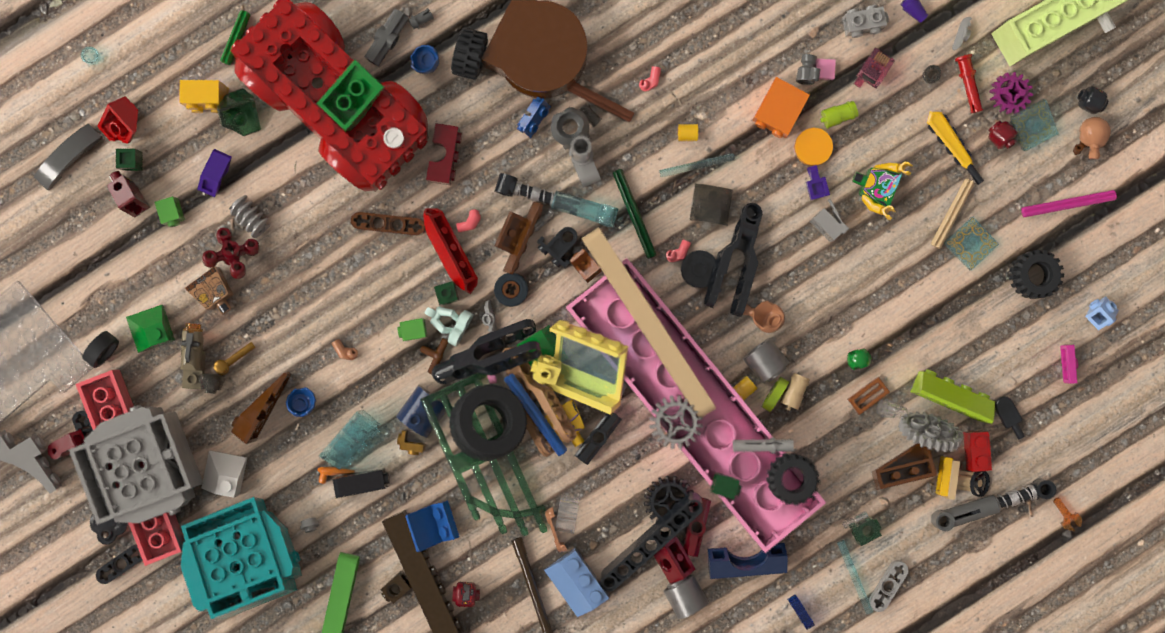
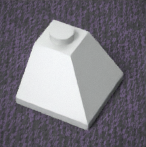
[201,450,247,498]

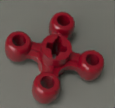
[202,227,260,279]

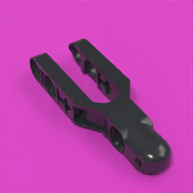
[704,203,763,317]
[431,319,542,384]

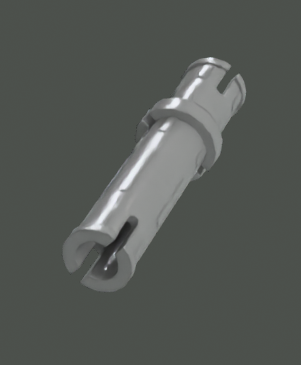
[733,438,794,454]

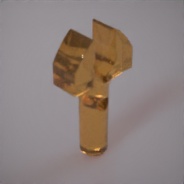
[1053,497,1082,531]

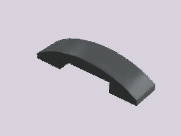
[34,123,103,191]

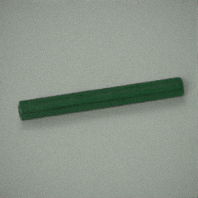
[613,169,656,259]

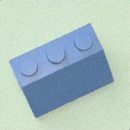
[544,547,609,617]

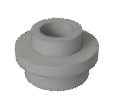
[300,518,320,533]

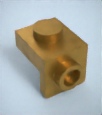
[397,429,425,455]

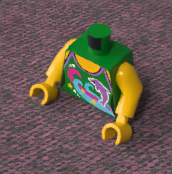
[852,162,913,220]

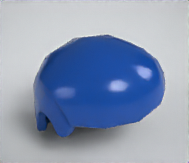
[410,45,440,74]
[286,387,316,417]

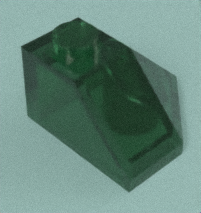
[217,88,261,136]

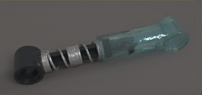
[494,173,619,228]

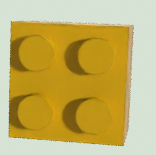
[179,80,229,113]

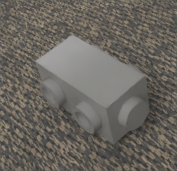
[842,5,889,38]

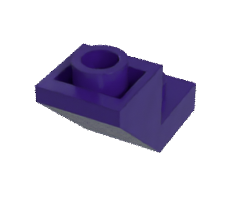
[197,149,232,197]

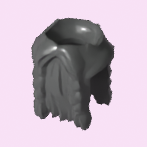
[551,107,590,150]

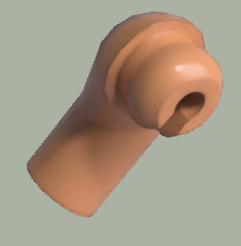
[331,339,358,360]

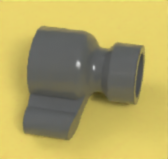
[796,54,821,85]

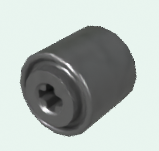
[743,338,789,383]
[664,575,709,619]

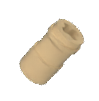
[780,373,810,411]

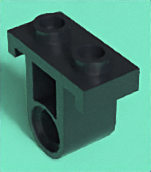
[537,227,578,269]

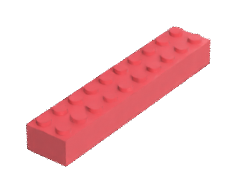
[75,370,186,566]

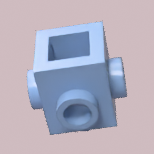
[1085,296,1119,330]

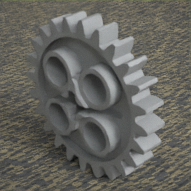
[898,411,964,452]

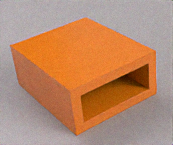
[752,77,810,138]

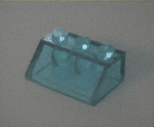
[319,410,380,469]

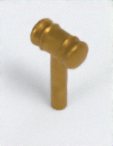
[213,342,256,375]

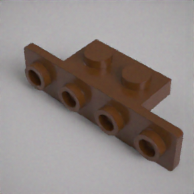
[494,202,543,275]

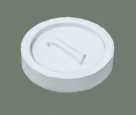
[384,128,404,148]

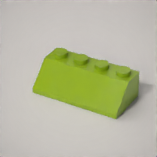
[910,369,995,424]

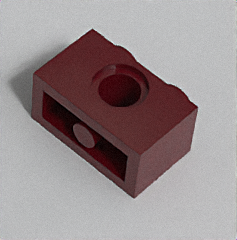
[653,536,696,584]

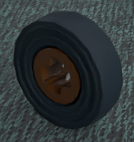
[494,273,528,307]

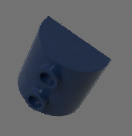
[396,385,450,438]

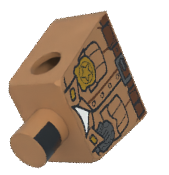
[185,266,233,315]

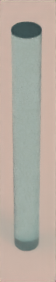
[659,153,735,177]
[837,540,873,614]

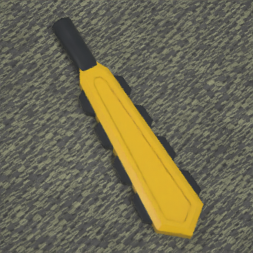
[927,111,984,185]

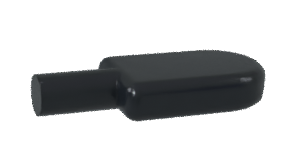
[995,396,1025,440]

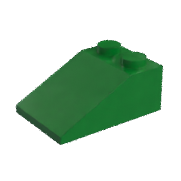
[317,60,384,131]

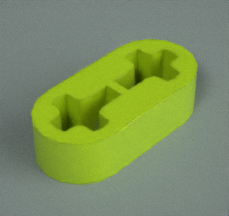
[761,376,789,412]

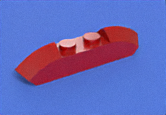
[423,208,478,294]

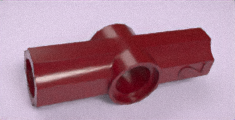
[683,497,711,557]

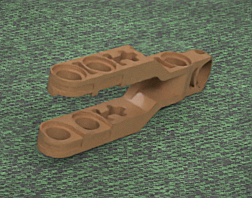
[502,347,576,457]

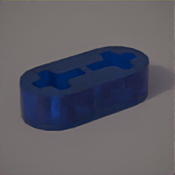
[787,594,815,630]

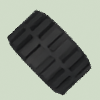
[451,27,488,80]
[1009,250,1064,299]
[766,453,820,505]

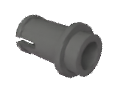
[408,8,434,29]

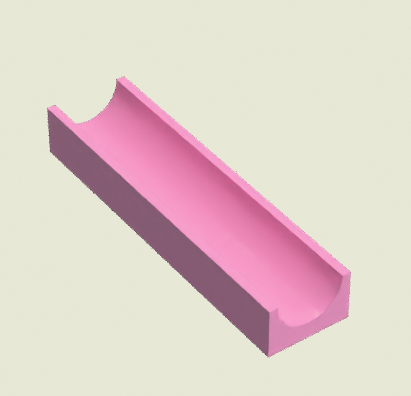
[566,258,826,553]

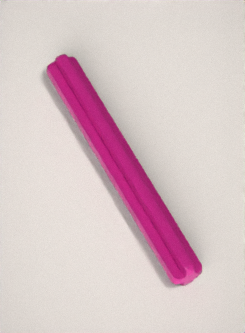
[1021,190,1117,217]

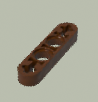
[351,212,425,236]

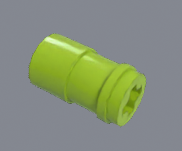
[820,101,858,129]

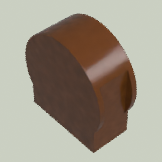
[481,0,587,99]

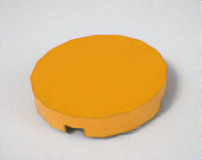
[794,127,833,166]

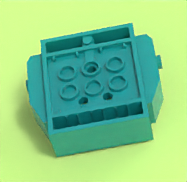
[181,497,302,619]

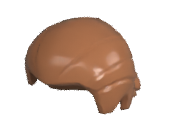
[1079,117,1111,159]
[743,301,785,333]

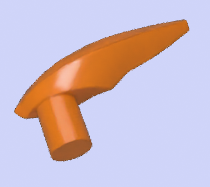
[317,467,355,484]

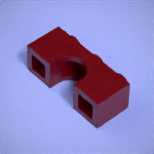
[426,123,462,186]

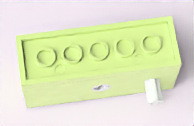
[991,0,1127,66]

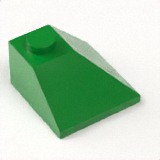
[126,305,175,353]

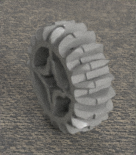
[649,395,703,449]

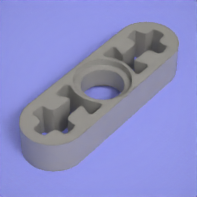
[869,560,908,612]

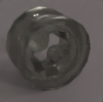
[922,65,942,84]

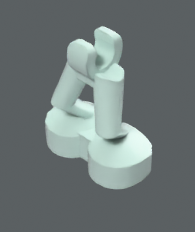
[425,306,474,347]

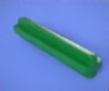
[220,10,251,65]

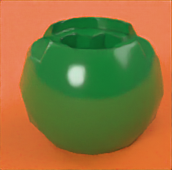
[847,348,871,370]

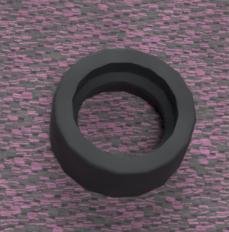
[82,331,119,368]

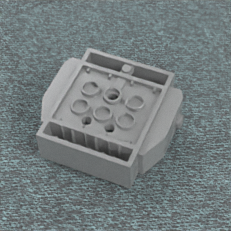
[69,405,204,524]

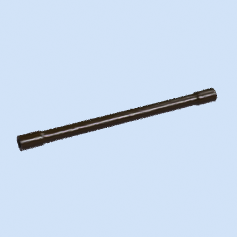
[511,537,553,633]

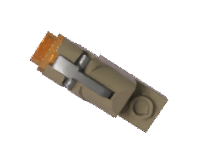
[180,323,206,390]

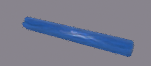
[504,373,567,456]

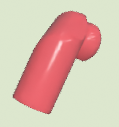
[639,67,661,91]
[456,209,481,233]
[666,240,691,262]

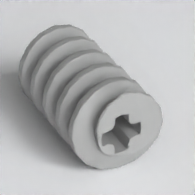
[229,195,270,238]

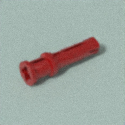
[955,54,983,114]

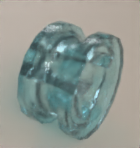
[81,47,100,65]

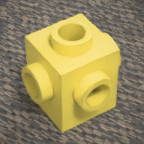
[530,355,561,386]

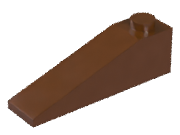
[231,372,292,444]

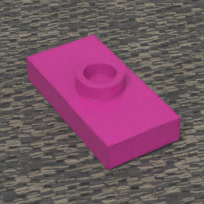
[1060,345,1078,384]

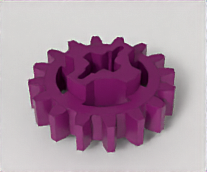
[989,72,1033,115]

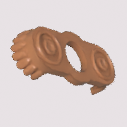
[545,507,568,553]

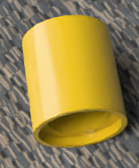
[678,124,698,142]
[733,376,758,401]

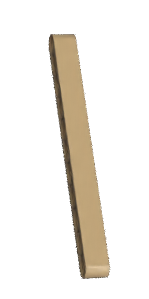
[582,228,716,417]

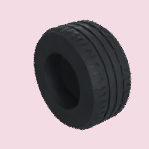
[449,384,527,461]

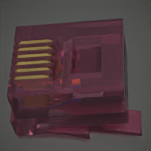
[854,47,895,88]

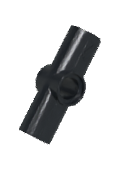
[574,412,622,465]

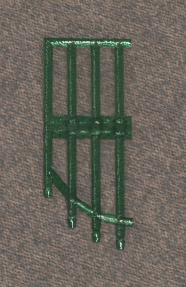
[420,373,547,537]

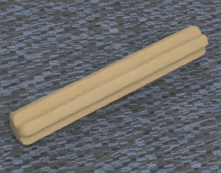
[931,179,975,248]

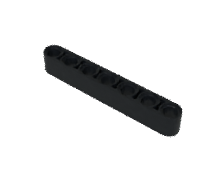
[601,492,703,591]

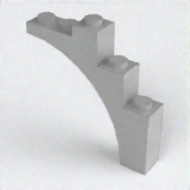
[0,430,62,493]

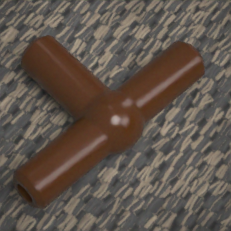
[420,338,448,375]

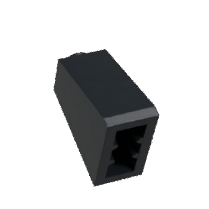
[333,468,390,498]

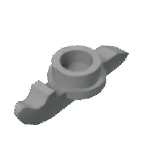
[952,17,972,51]
[482,300,497,333]

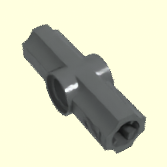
[364,9,409,67]

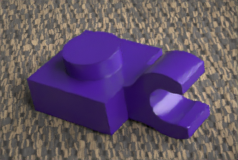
[806,165,830,200]

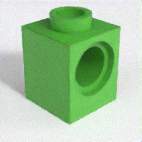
[154,196,185,227]
[397,318,428,341]

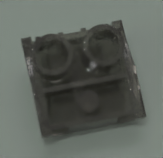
[689,183,733,227]

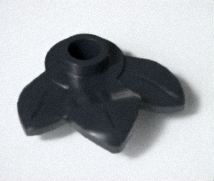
[90,514,128,545]

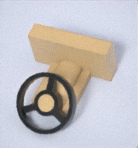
[942,460,990,500]

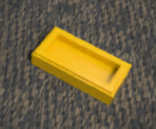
[935,456,953,497]

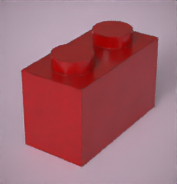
[963,430,992,472]

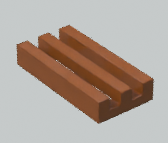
[847,377,890,415]

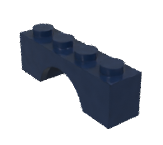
[708,543,788,579]

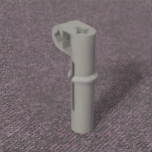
[569,136,601,188]

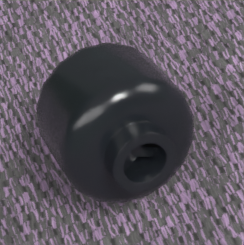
[1077,86,1109,114]

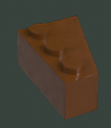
[871,443,937,491]

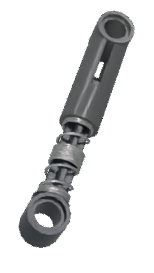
[931,478,1056,531]

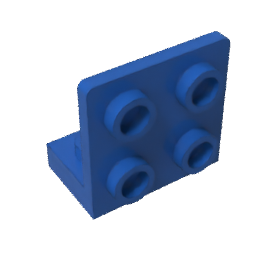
[405,500,460,552]

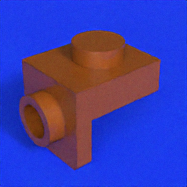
[569,249,602,283]

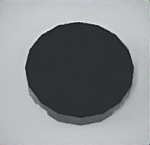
[680,250,716,288]

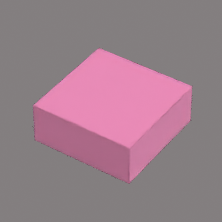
[815,59,836,80]

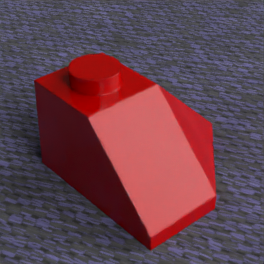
[97,96,138,144]

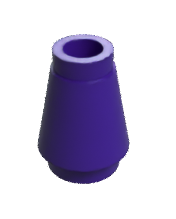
[900,0,928,23]

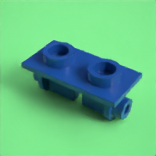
[517,97,551,138]

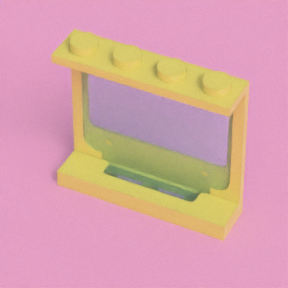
[546,320,628,415]

